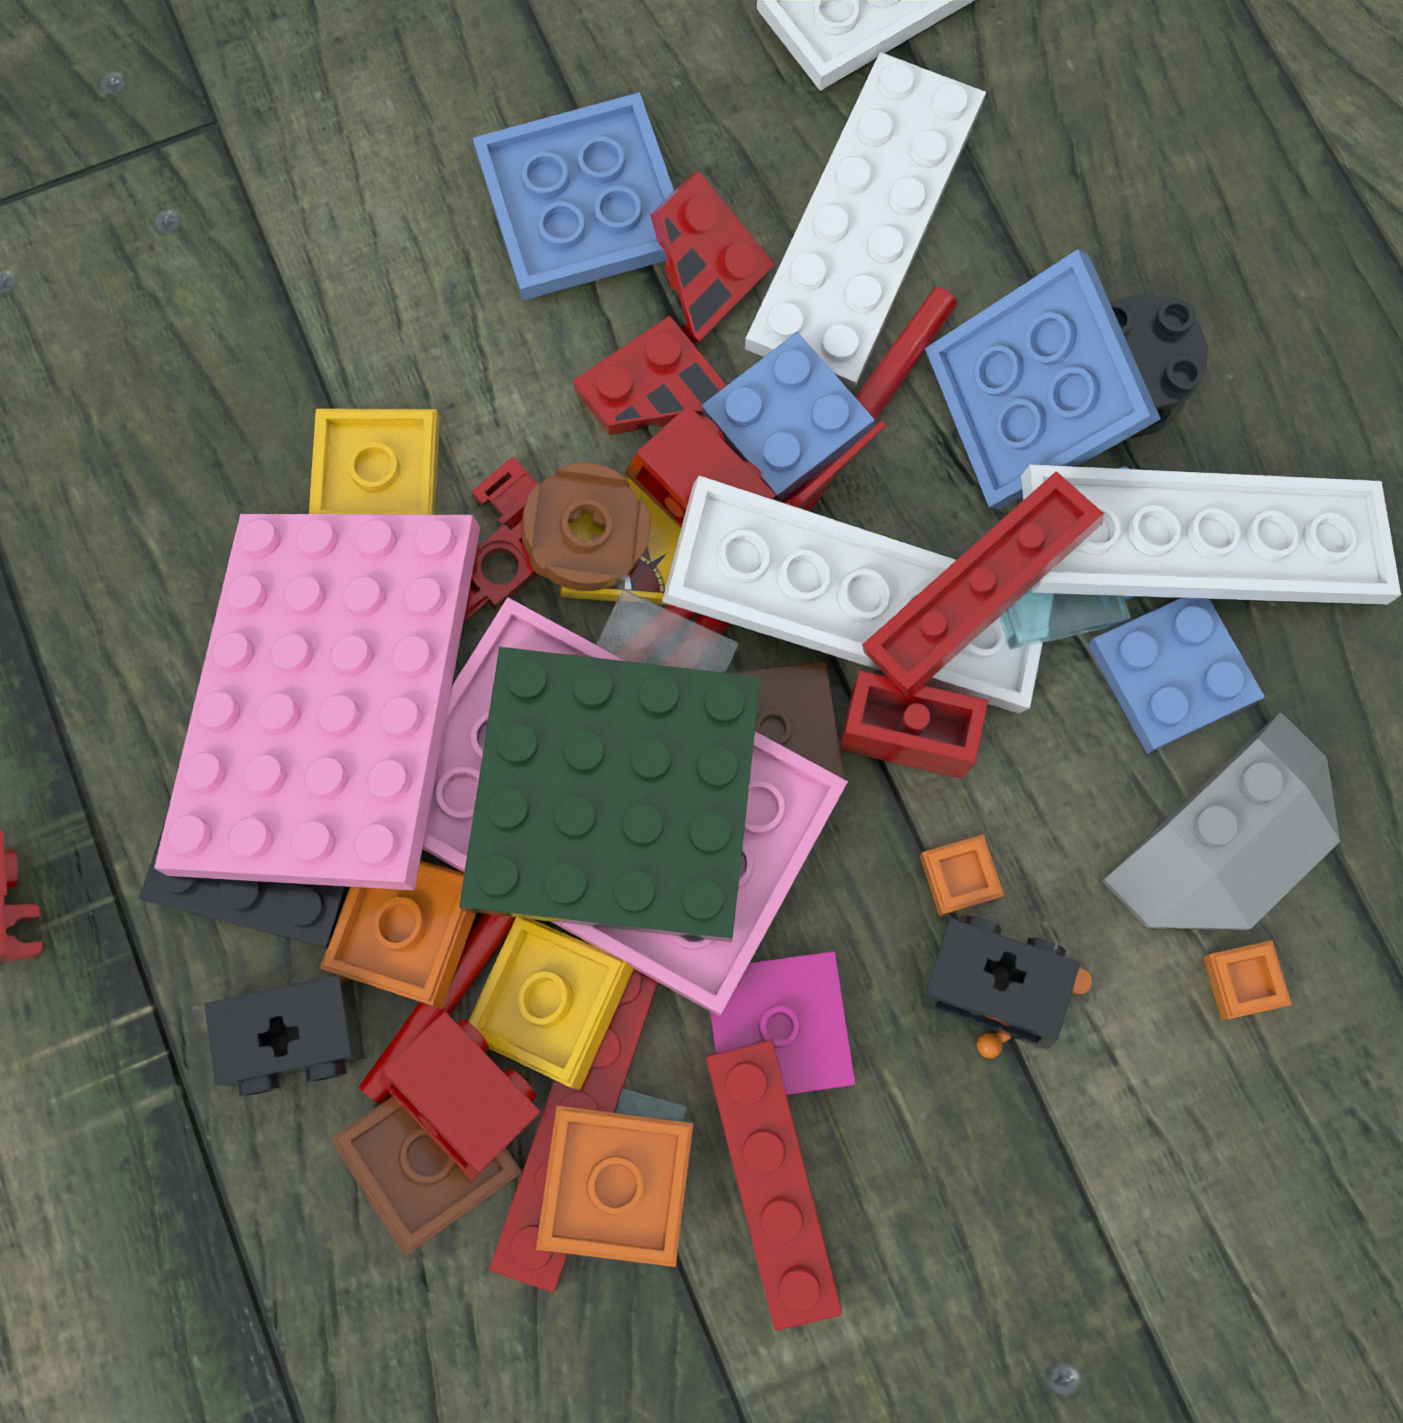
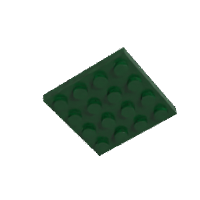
[459,647,761,942]

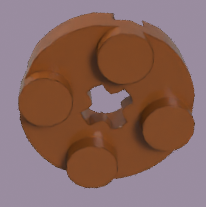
[521,462,650,591]

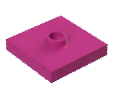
[710,951,855,1095]

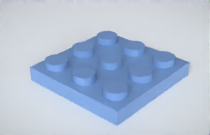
[473,92,674,301]
[925,249,1161,510]

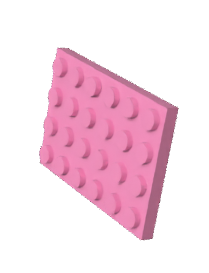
[154,514,481,890]
[422,597,848,1017]

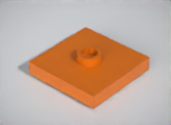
[320,860,476,1009]
[536,1105,693,1267]

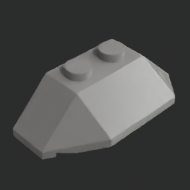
[1101,712,1340,930]

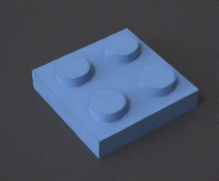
[701,331,875,502]
[1088,598,1265,755]

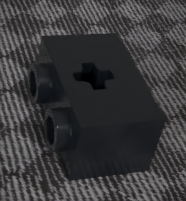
[921,916,1081,1050]
[204,975,365,1097]

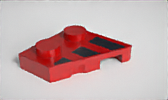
[650,171,775,343]
[573,316,726,435]

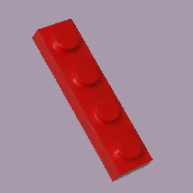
[862,471,1104,698]
[706,1038,842,1331]

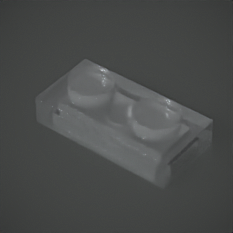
[596,589,739,673]

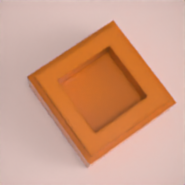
[920,834,1004,917]
[1203,940,1292,1021]

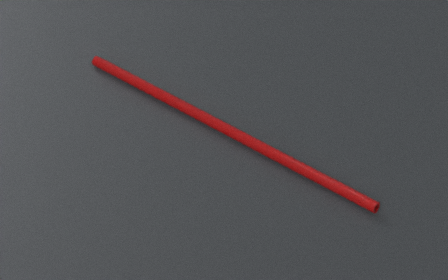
[358,287,958,1105]

